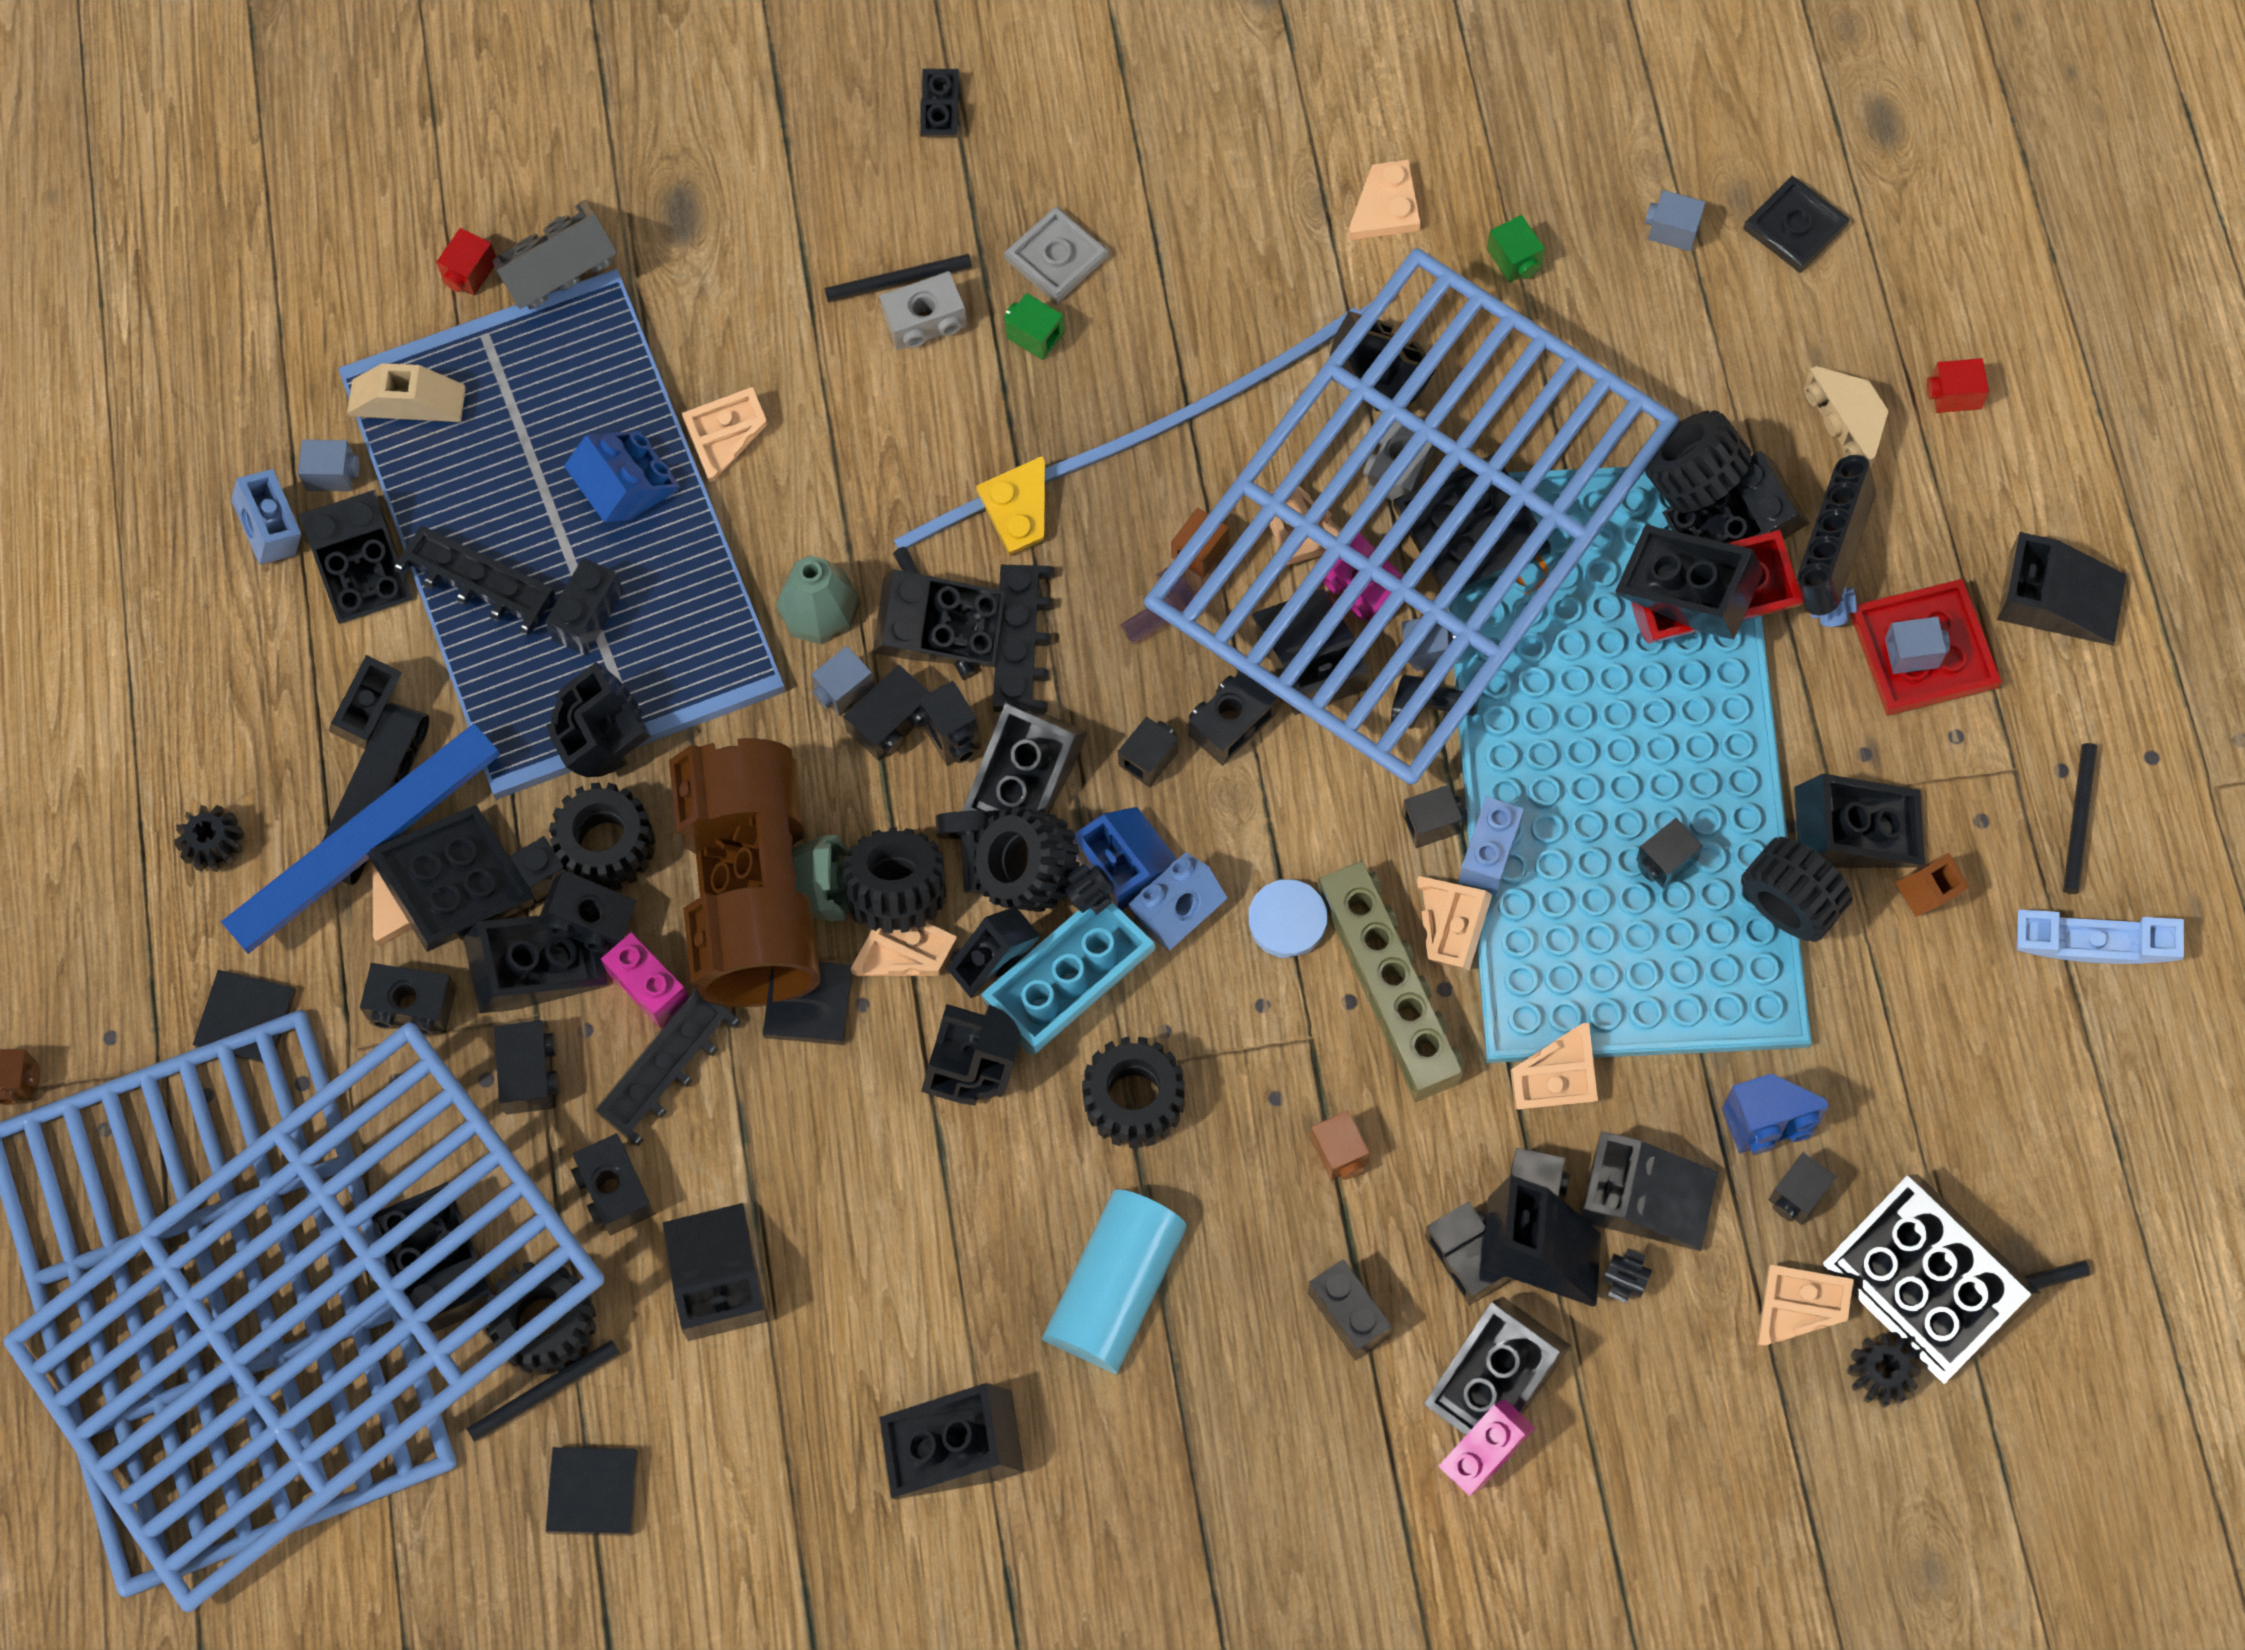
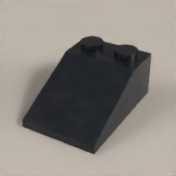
[1615,524,1764,640]
[962,701,1088,817]
[1794,774,1925,868]
[463,911,607,1014]
[1424,1297,1571,1435]
[879,1383,1025,1500]

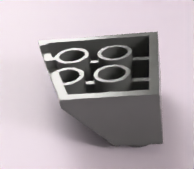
[492,200,617,310]

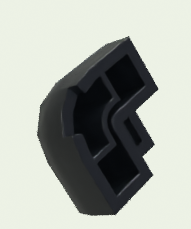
[1330,311,1435,411]
[546,662,651,778]
[921,1004,1020,1106]

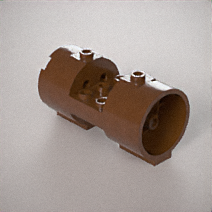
[669,738,821,1007]

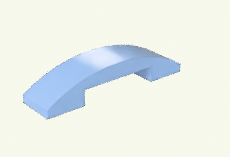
[2017,910,2184,964]

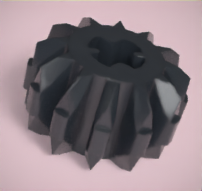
[174,805,244,872]
[1847,1334,1921,1408]

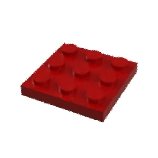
[1850,579,2001,716]

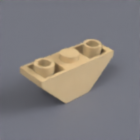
[347,363,466,422]
[1804,366,1889,469]

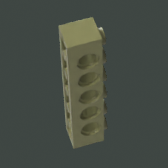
[1317,860,1465,1102]

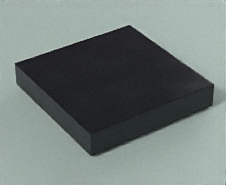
[1743,175,1850,273]
[763,962,853,1045]
[193,970,296,1063]
[545,1447,638,1536]

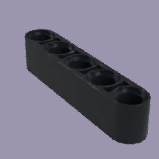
[1797,455,1876,616]
[322,702,430,886]

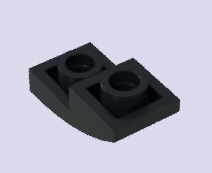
[920,69,960,137]

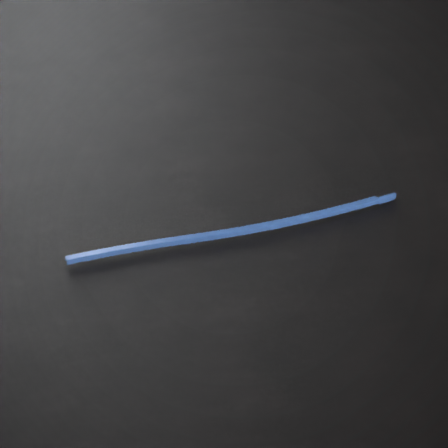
[894,302,1372,549]

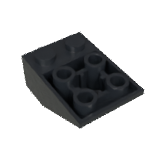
[1662,450,1810,543]
[299,490,412,624]
[1997,532,2126,646]
[872,569,1006,667]
[1252,588,1369,715]
[1581,1131,1718,1251]
[1482,1175,1602,1307]
[371,1182,496,1333]
[663,1203,769,1341]

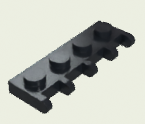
[394,525,555,636]
[993,564,1055,713]
[594,986,741,1147]

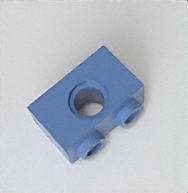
[231,469,302,565]
[1458,796,1524,896]
[1128,852,1227,950]

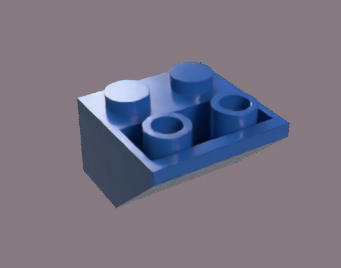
[564,431,680,522]
[1073,807,1177,911]
[1722,1073,1829,1155]

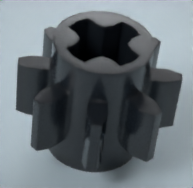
[1065,863,1115,915]
[1602,1248,1652,1303]

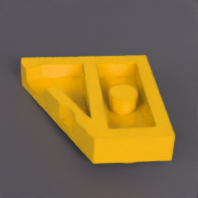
[976,456,1045,557]

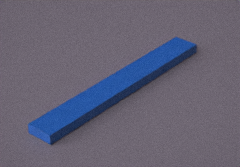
[221,723,500,954]

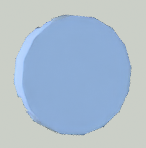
[1248,880,1327,958]

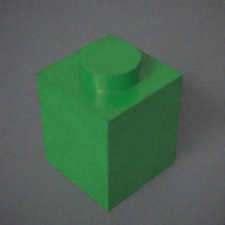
[1487,214,1545,283]
[1004,293,1064,360]

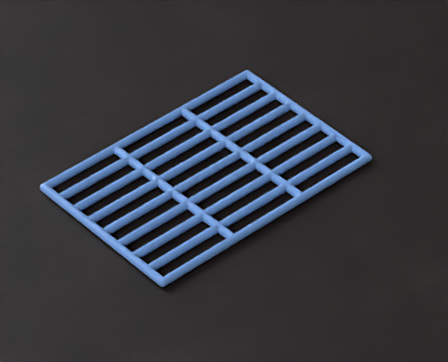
[1144,248,1680,785]
[0,1010,457,1598]
[3,1022,604,1612]

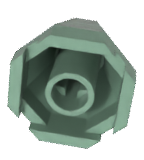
[776,555,860,645]
[791,834,849,922]

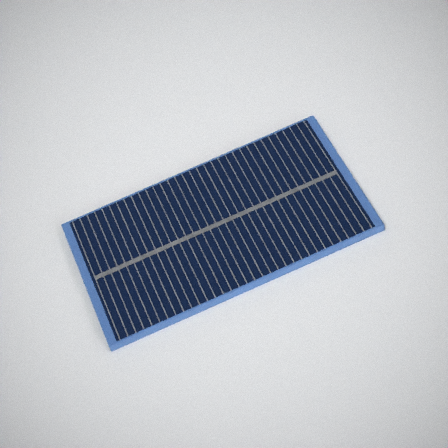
[338,269,786,800]

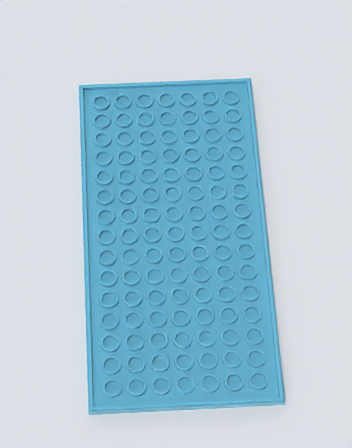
[1448,467,1812,1063]

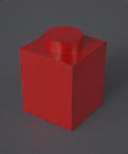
[436,228,496,296]
[1926,358,1989,413]

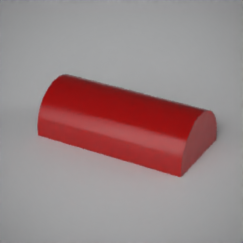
[1631,530,1803,644]

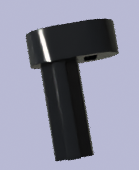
[1391,674,1480,729]
[935,810,990,894]

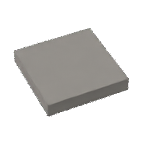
[1004,206,1109,304]

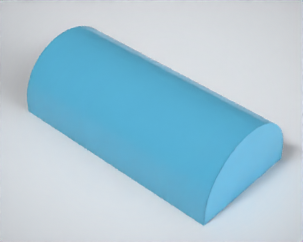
[981,901,1155,1055]
[1042,1189,1187,1375]

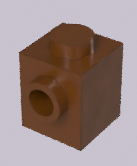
[0,1049,40,1105]

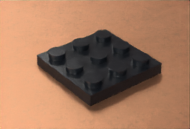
[1393,453,1551,595]
[369,805,534,952]

